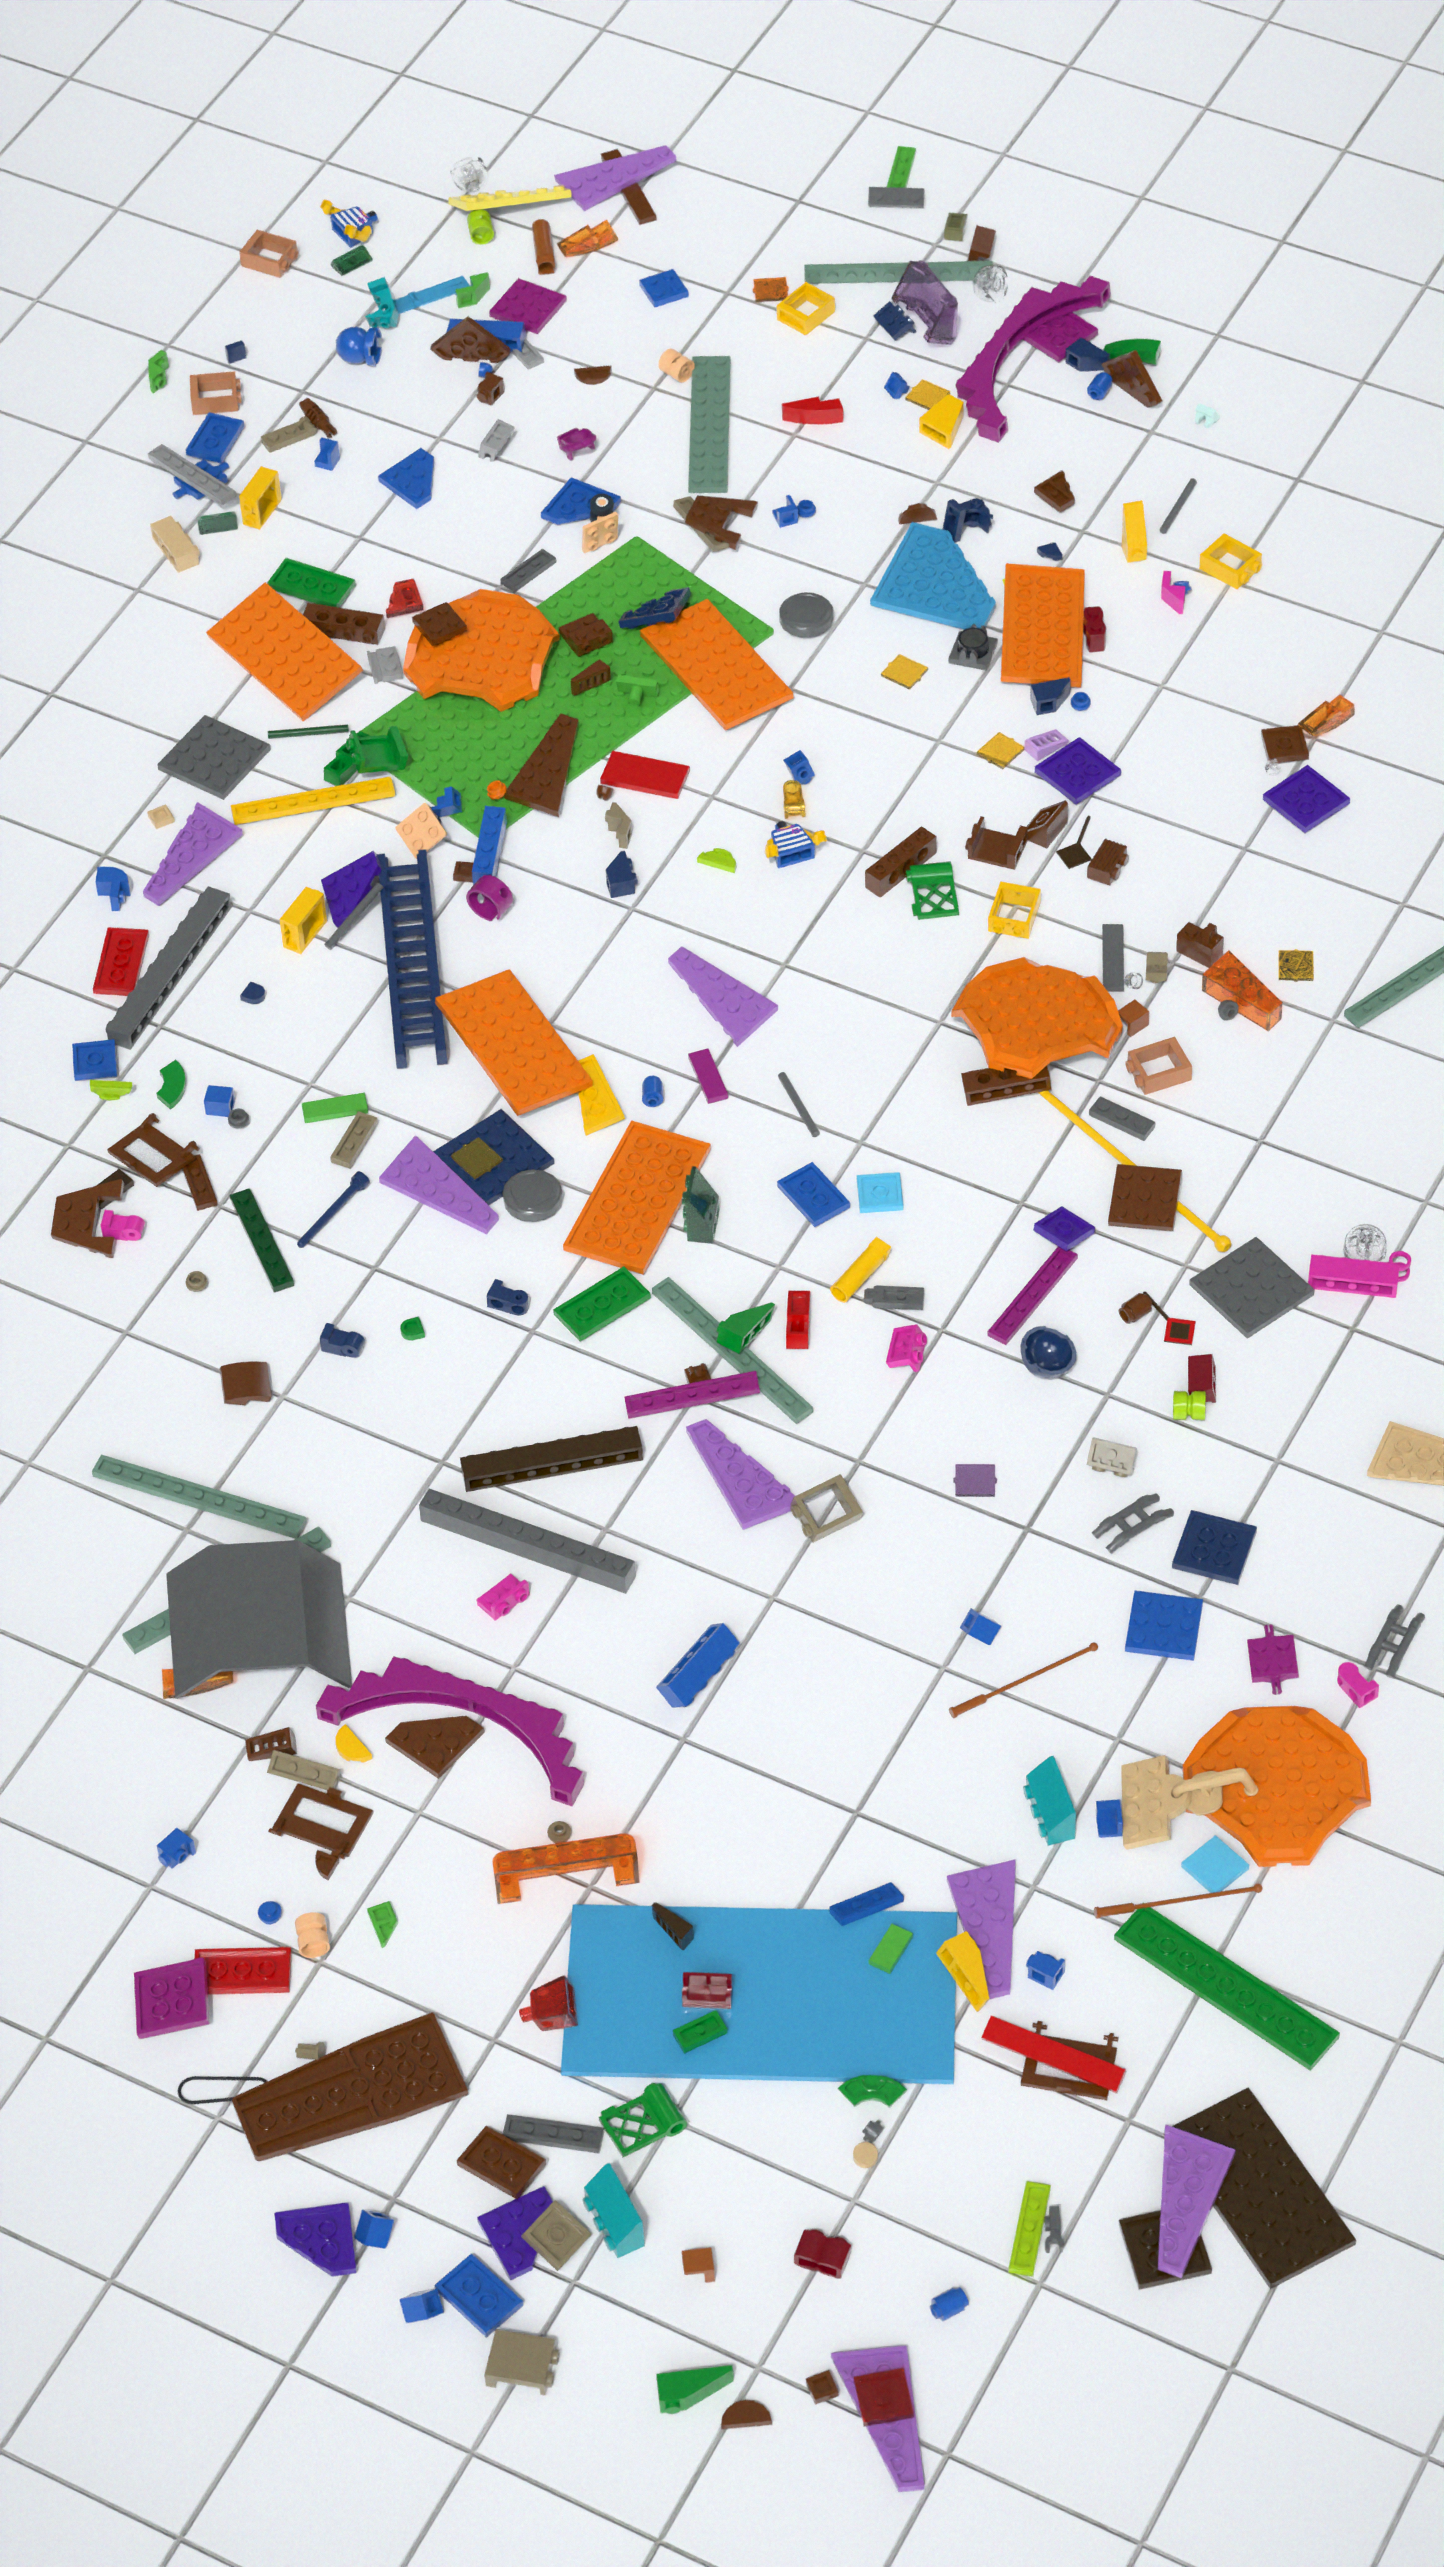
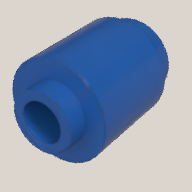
[1087,372,1112,400]
[642,1075,663,1107]
[929,2287,969,2322]

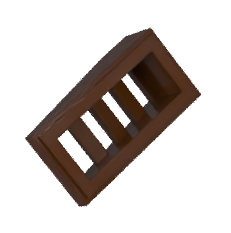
[571,659,611,696]
[245,1727,297,1761]

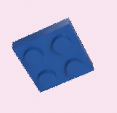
[639,269,689,308]
[72,1039,117,1081]

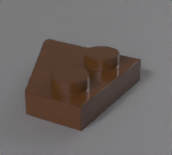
[1034,470,1075,513]

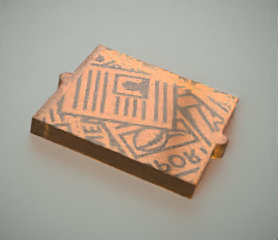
[752,277,789,302]

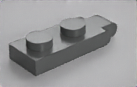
[863,1285,924,1310]

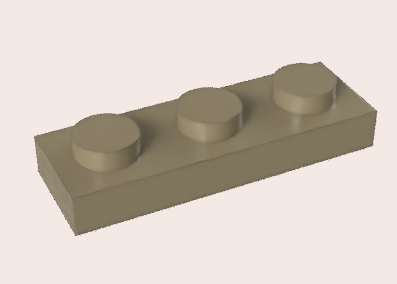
[330,1111,378,1168]
[267,1750,341,1790]

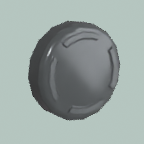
[779,592,833,638]
[502,1169,563,1222]

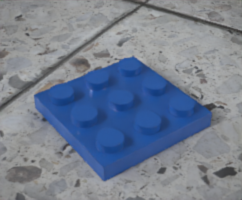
[1125,1590,1203,1661]

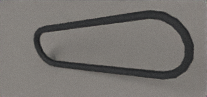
[177,2076,267,2104]

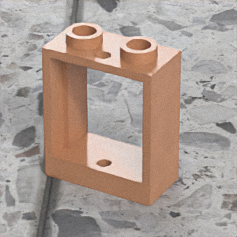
[239,229,299,278]
[190,371,242,415]
[1125,1037,1192,1095]

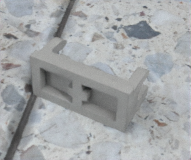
[478,419,515,462]

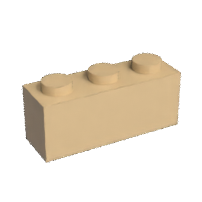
[150,516,200,573]

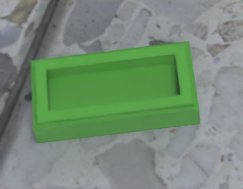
[869,1924,913,1974]

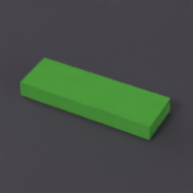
[301,1092,368,1123]

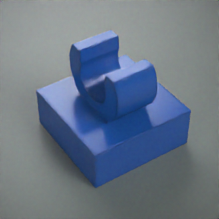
[884,372,910,399]

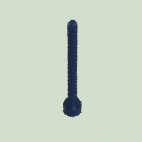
[297,1171,370,1248]

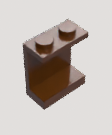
[965,816,1028,870]

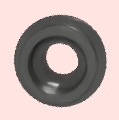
[1218,1000,1239,1021]
[228,1108,249,1129]
[862,2120,884,2143]

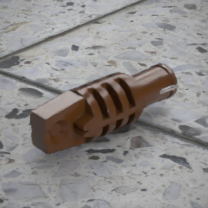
[299,397,337,438]

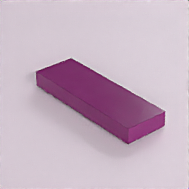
[688,1048,728,1104]

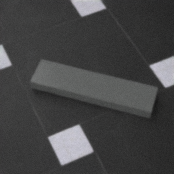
[1102,924,1124,992]
[502,2114,604,2154]

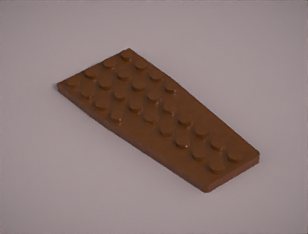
[232,2012,469,2161]

